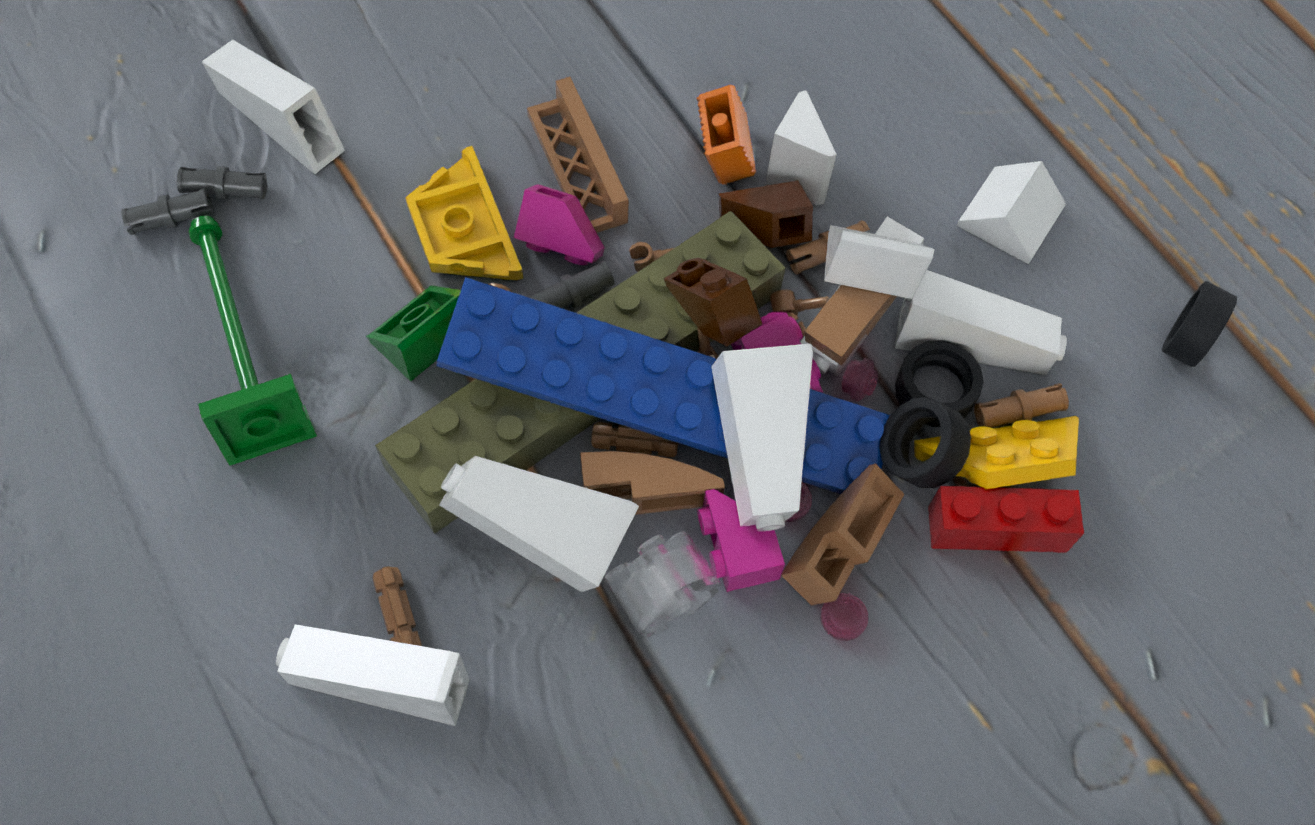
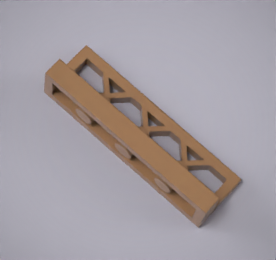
[527,77,629,233]

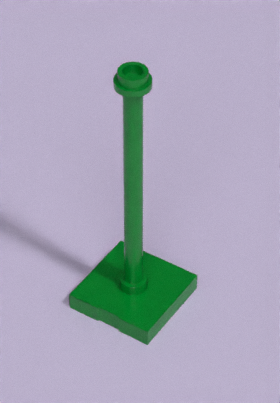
[189,216,317,466]

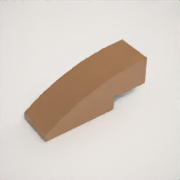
[804,285,897,366]
[580,451,725,515]
[781,463,905,605]

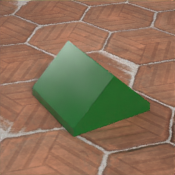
[366,285,461,382]

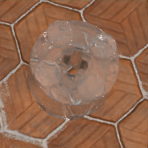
[605,531,721,638]

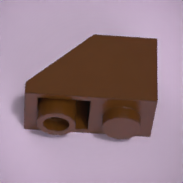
[719,180,813,248]
[664,257,762,347]

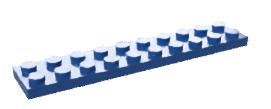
[436,277,890,494]

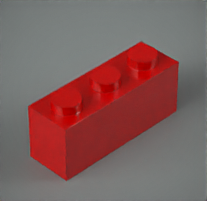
[928,486,1084,553]

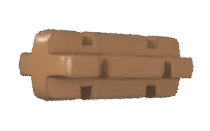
[591,422,678,457]
[372,566,422,646]

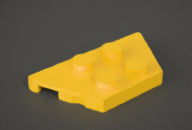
[405,146,523,280]
[914,416,1079,489]

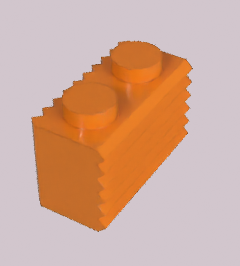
[696,85,756,185]

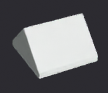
[766,90,837,205]
[957,161,1066,264]
[824,225,935,299]

